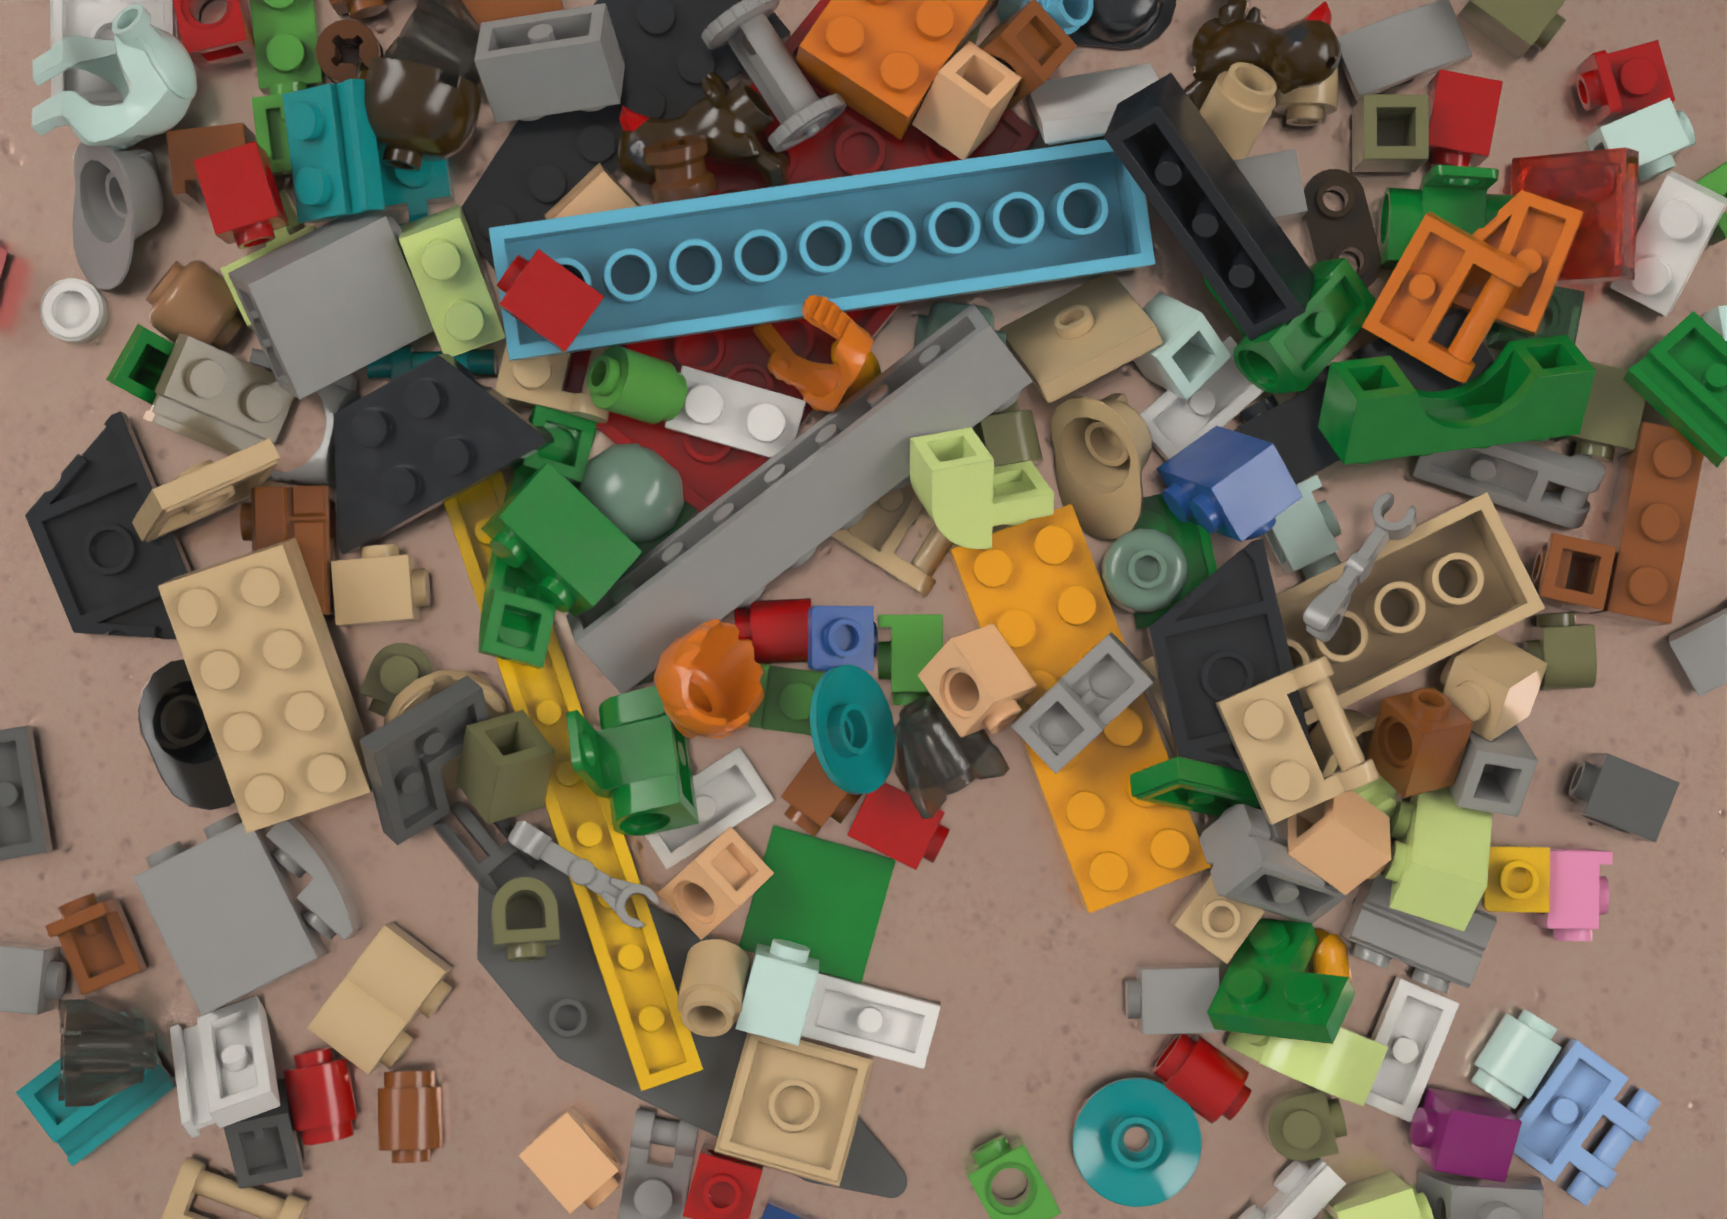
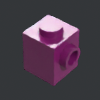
[1410,1088,1522,1183]

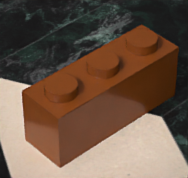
[1591,422,1703,627]

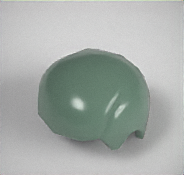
[579,443,684,543]

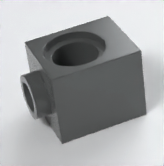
[1569,753,1680,843]

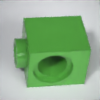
[965,1135,1061,1219]

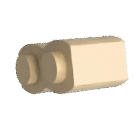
[307,922,453,1075]

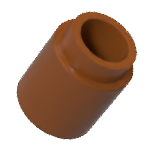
[378,1070,443,1163]

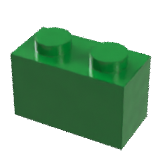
[481,462,643,617]

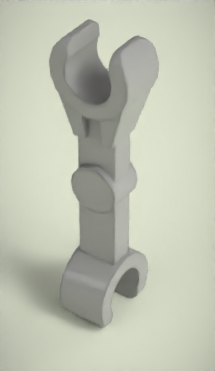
[1303,492,1417,642]
[508,820,659,928]

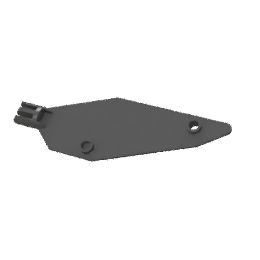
[430,800,907,1198]

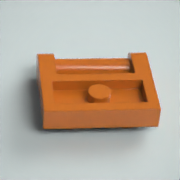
[1362,212,1532,383]

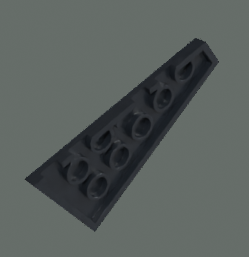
[461,0,791,270]

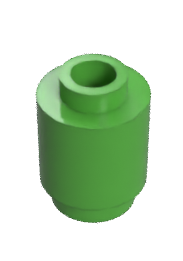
[587,346,687,424]

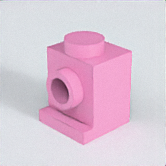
[1534,849,1613,941]

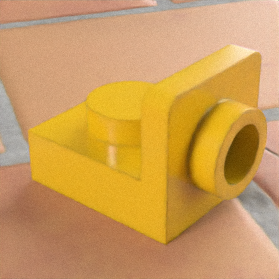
[1482,845,1550,913]

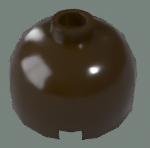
[354,57,483,171]

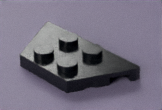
[333,354,555,555]
[25,411,192,640]
[1146,539,1314,772]

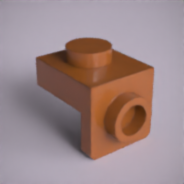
[45,893,147,995]

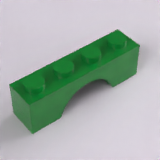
[1318,334,1596,465]

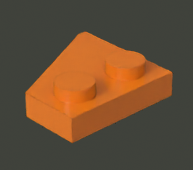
[1451,190,1584,337]

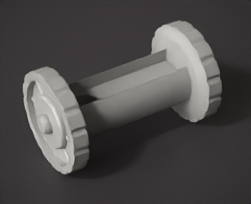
[701,0,847,153]

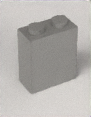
[228,211,434,400]
[133,812,328,1016]

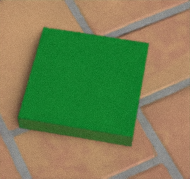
[739,825,896,983]

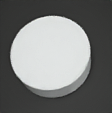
[40,278,108,344]

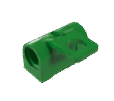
[1378,165,1515,270]
[1204,257,1376,394]
[566,686,699,836]

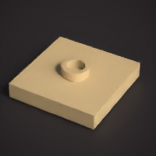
[999,273,1163,403]
[132,438,280,543]
[714,1032,874,1188]

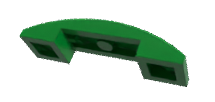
[478,404,597,669]

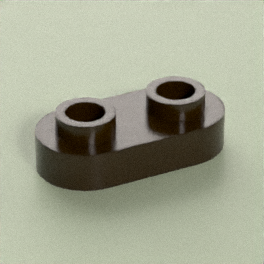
[1302,169,1381,288]

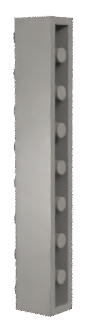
[566,303,1033,694]

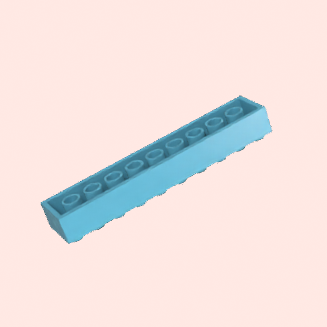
[489,139,1155,362]

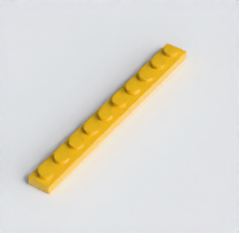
[443,472,703,1091]

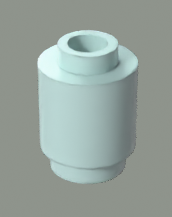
[1471,1009,1562,1109]

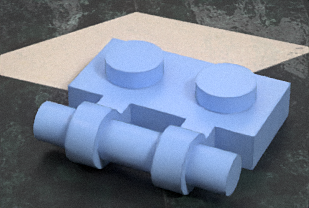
[1514,1038,1661,1207]

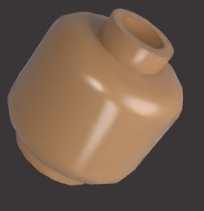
[145,260,245,350]

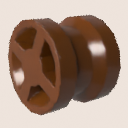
[315,19,386,84]
[642,134,717,203]

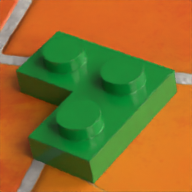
[1207,918,1355,1044]

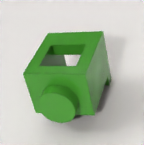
[878,614,943,705]

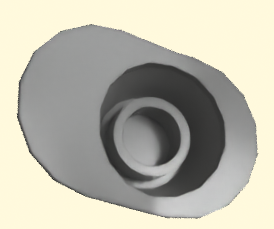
[72,142,163,290]

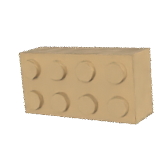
[158,537,372,833]

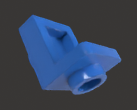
[808,605,878,672]

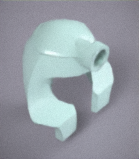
[32,3,197,160]

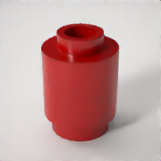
[734,598,812,664]
[1152,1033,1252,1124]
[283,1047,358,1145]

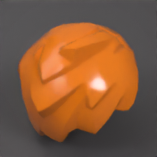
[654,619,765,739]

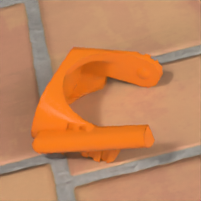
[753,294,874,413]

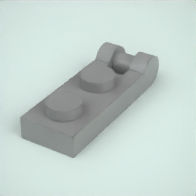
[1412,442,1606,528]
[618,1109,699,1219]

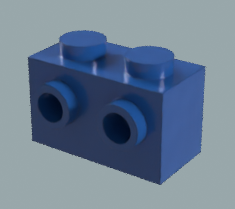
[1156,426,1303,542]

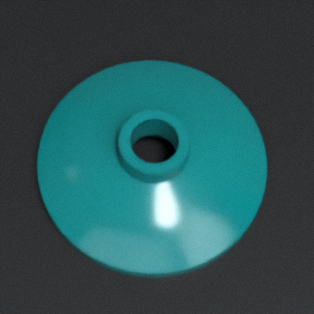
[810,665,895,795]
[1073,1078,1202,1207]

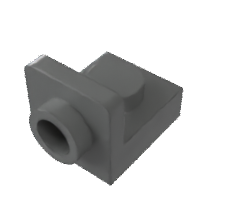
[224,1079,303,1189]

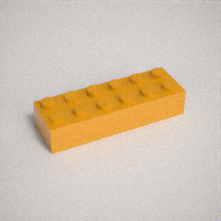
[949,504,1210,913]

